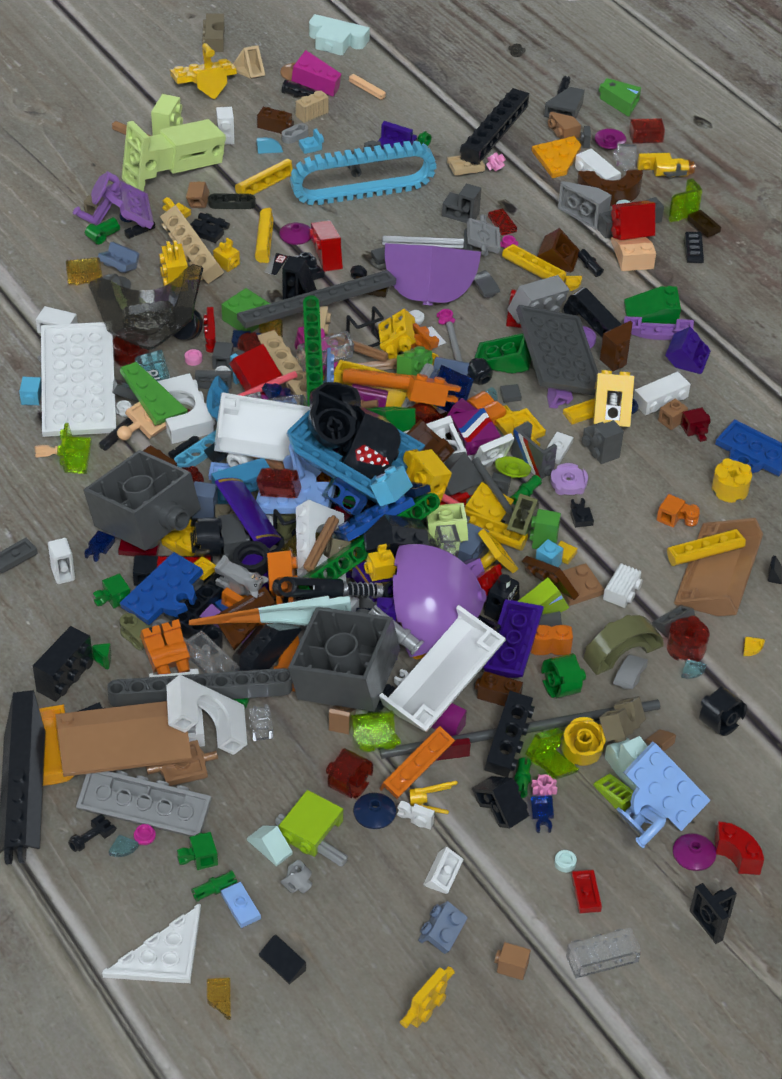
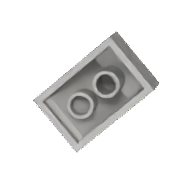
[558,181,611,230]

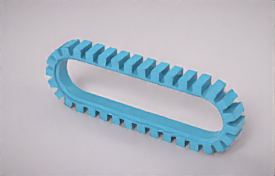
[290,141,437,205]

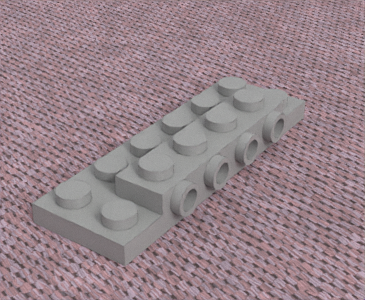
[76,770,212,837]

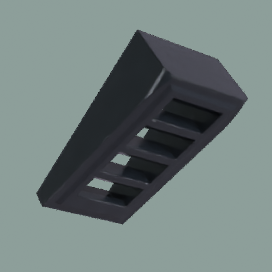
[684,232,704,263]

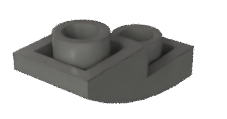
[473,270,500,298]

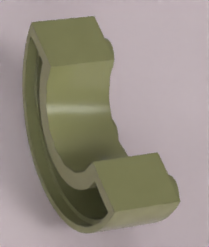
[583,615,664,675]

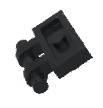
[190,212,230,243]

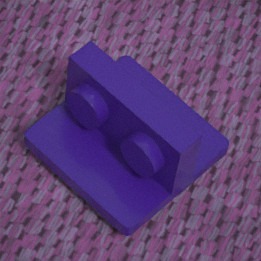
[378,121,417,149]

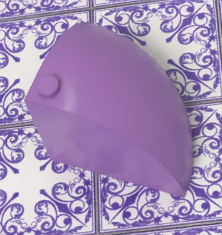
[385,243,481,306]
[393,544,486,657]

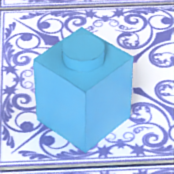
[19,377,42,405]
[536,539,564,567]

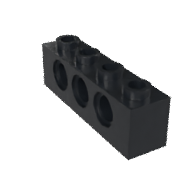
[484,691,535,777]

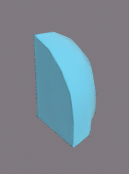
[256,137,283,154]

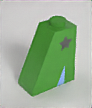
[599,78,641,117]

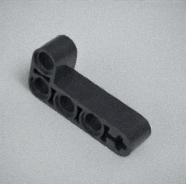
[563,287,622,338]

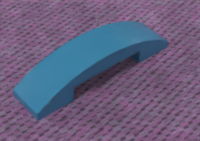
[207,375,229,421]

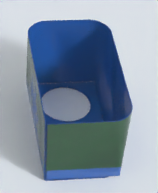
[322,477,367,515]

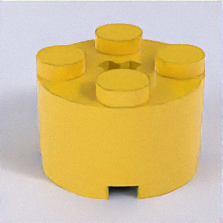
[712,458,752,503]
[561,717,606,766]

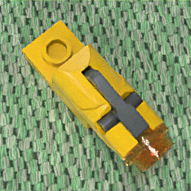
[637,153,695,177]

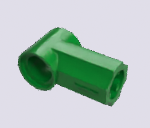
[85,217,120,245]

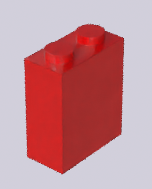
[611,200,655,240]
[229,344,282,398]

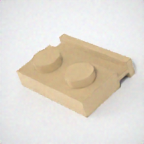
[447,155,485,175]

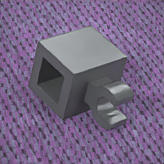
[212,341,245,369]

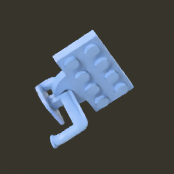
[256,443,336,514]
[616,741,710,848]

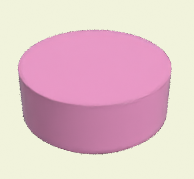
[185,349,202,366]

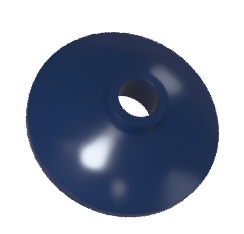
[354,793,396,829]

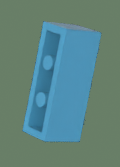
[211,458,273,501]

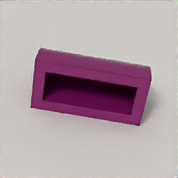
[431,703,467,736]

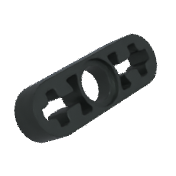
[208,193,256,209]

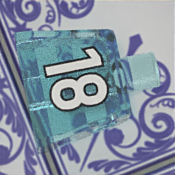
[135,350,170,381]

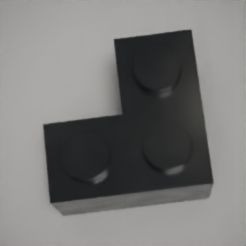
[472,776,530,829]

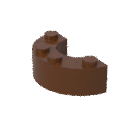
[577,169,643,206]

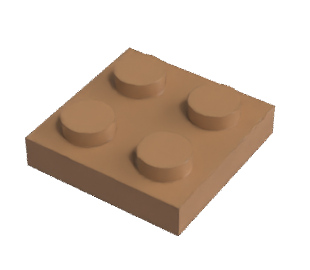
[560,563,604,606]

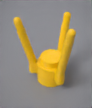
[409,781,458,814]

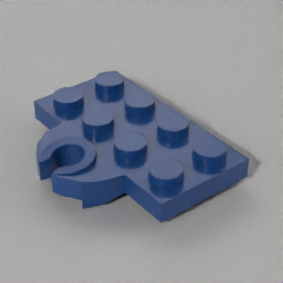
[715,419,782,476]
[334,495,415,542]
[120,552,204,625]

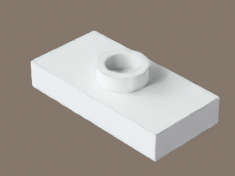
[547,432,574,465]

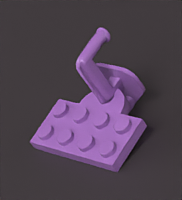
[73,171,154,229]

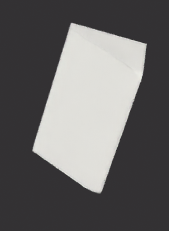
[423,847,464,894]

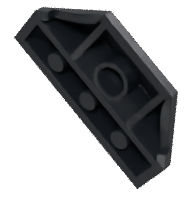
[364,514,437,556]
[233,623,302,671]

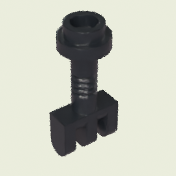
[68,814,117,852]

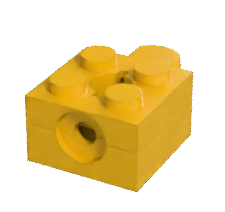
[159,240,189,294]
[403,449,452,505]

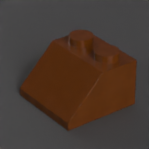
[537,228,580,273]
[600,321,633,371]

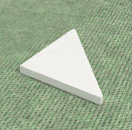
[102,904,201,984]

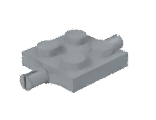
[467,214,501,256]

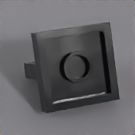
[690,883,737,944]

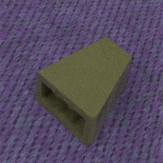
[507,494,539,536]

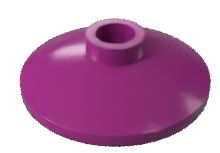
[595,129,626,149]
[279,222,311,245]
[673,833,716,871]

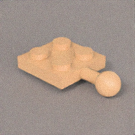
[117,402,166,440]

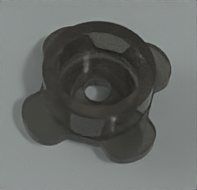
[508,43,526,57]

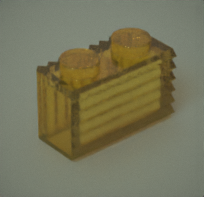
[66,257,102,285]

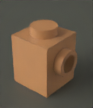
[186,181,210,208]
[658,398,688,430]
[494,942,531,980]

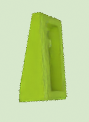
[593,773,634,812]

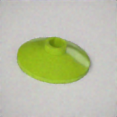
[495,456,531,478]

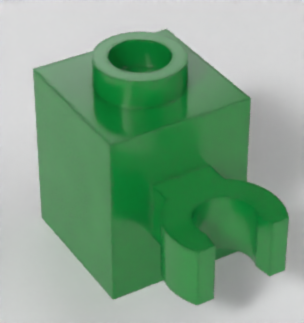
[93,573,130,609]
[177,832,218,870]

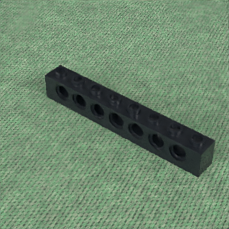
[460,88,530,165]

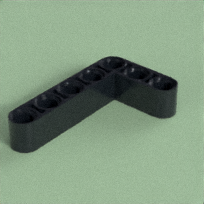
[173,561,233,653]

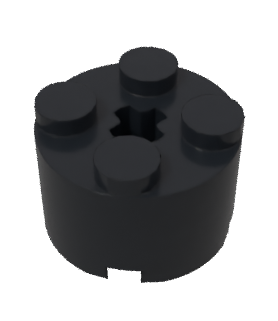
[190,517,224,557]
[699,686,747,736]

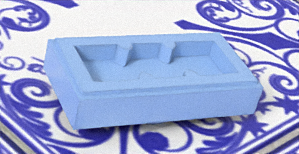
[221,882,261,928]

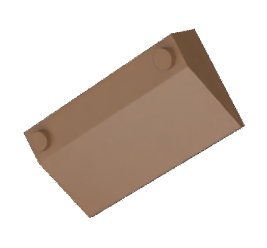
[674,518,763,616]
[55,701,192,777]

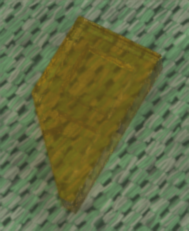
[207,978,231,1020]

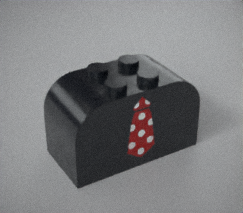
[329,406,401,479]

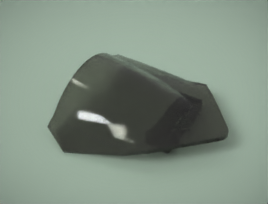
[88,264,204,350]

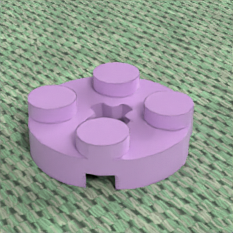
[550,463,588,495]

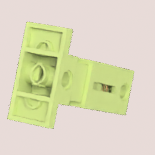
[122,119,226,192]

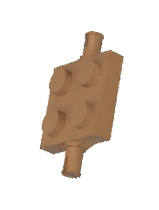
[146,740,218,786]

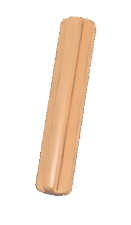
[349,74,386,100]

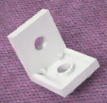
[451,432,514,468]

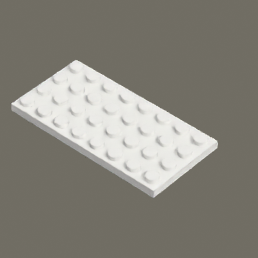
[41,322,116,437]

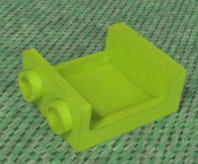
[279,790,343,857]

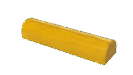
[235,159,293,195]
[255,208,274,263]
[502,244,567,282]
[465,509,528,551]
[667,529,746,566]

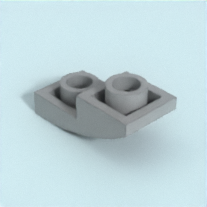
[613,654,648,689]

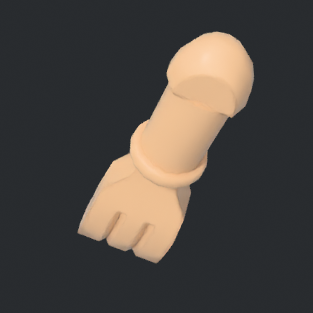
[35,445,75,457]

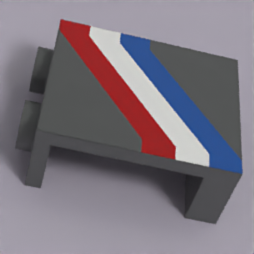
[511,421,557,479]

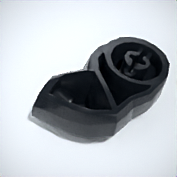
[308,382,361,449]

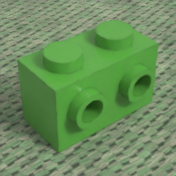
[397,346,433,376]
[529,509,561,549]

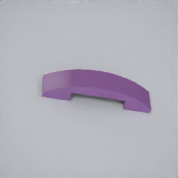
[624,316,694,340]

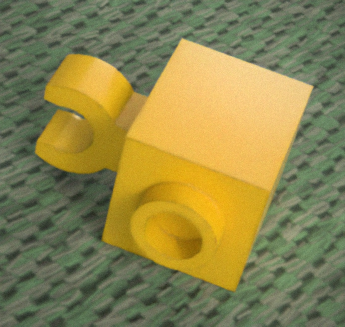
[213,238,240,272]
[364,544,397,581]

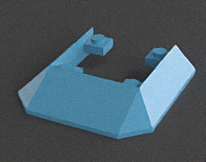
[287,410,425,504]

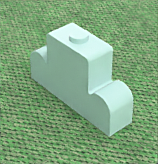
[309,14,370,55]
[605,736,648,791]

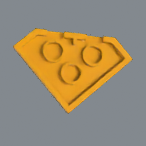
[532,136,581,178]

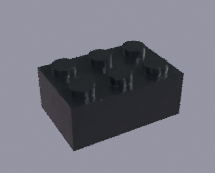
[33,626,93,702]

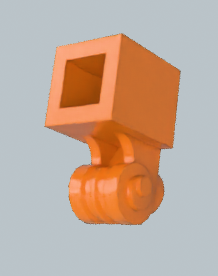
[657,494,700,528]

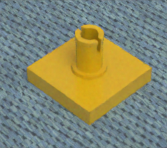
[478,528,519,573]

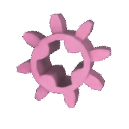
[486,152,506,172]
[531,774,558,800]

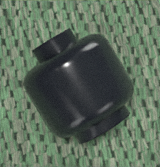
[468,358,493,385]

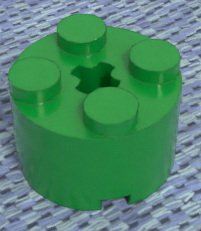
[541,653,586,698]

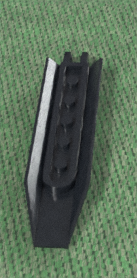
[0,690,46,865]

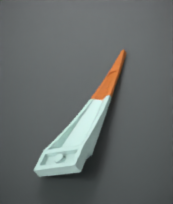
[189,596,351,626]

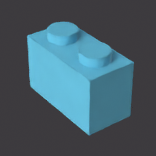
[370,466,413,506]

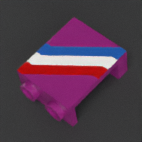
[450,408,501,456]

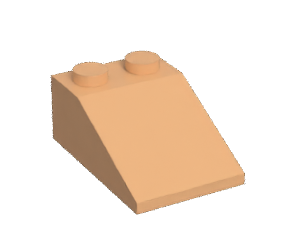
[611,237,656,271]

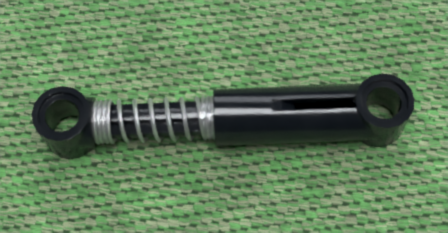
[272,576,394,599]

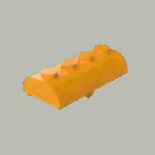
[39,704,75,786]

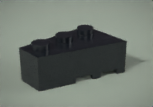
[282,256,317,300]

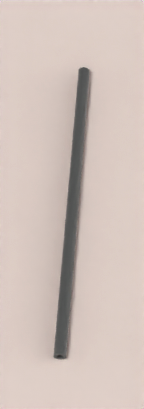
[380,699,660,759]

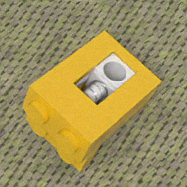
[593,370,634,427]

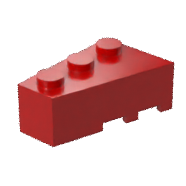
[309,220,343,271]

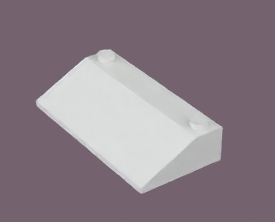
[214,393,310,462]
[379,605,506,732]

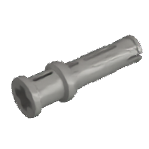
[368,604,424,656]

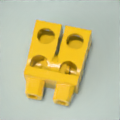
[378,308,416,359]

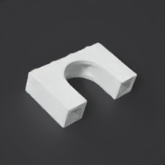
[157,373,216,444]
[296,499,346,581]
[166,675,247,755]

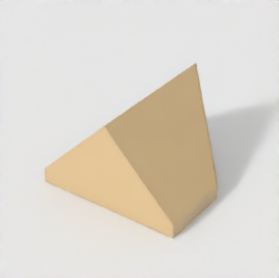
[233,45,265,79]

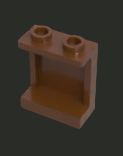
[406,420,455,463]

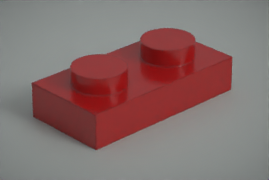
[571,870,602,914]

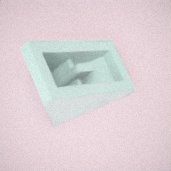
[247,826,293,867]

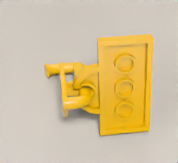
[170,43,237,99]

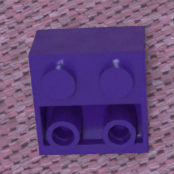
[665,327,711,374]

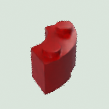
[715,821,764,875]

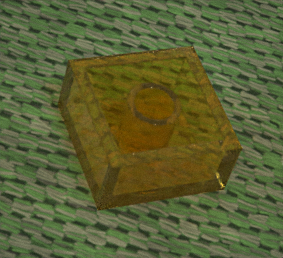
[259,319,283,337]

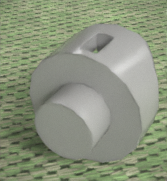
[280,860,313,894]

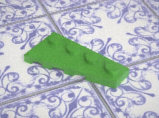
[120,362,188,426]

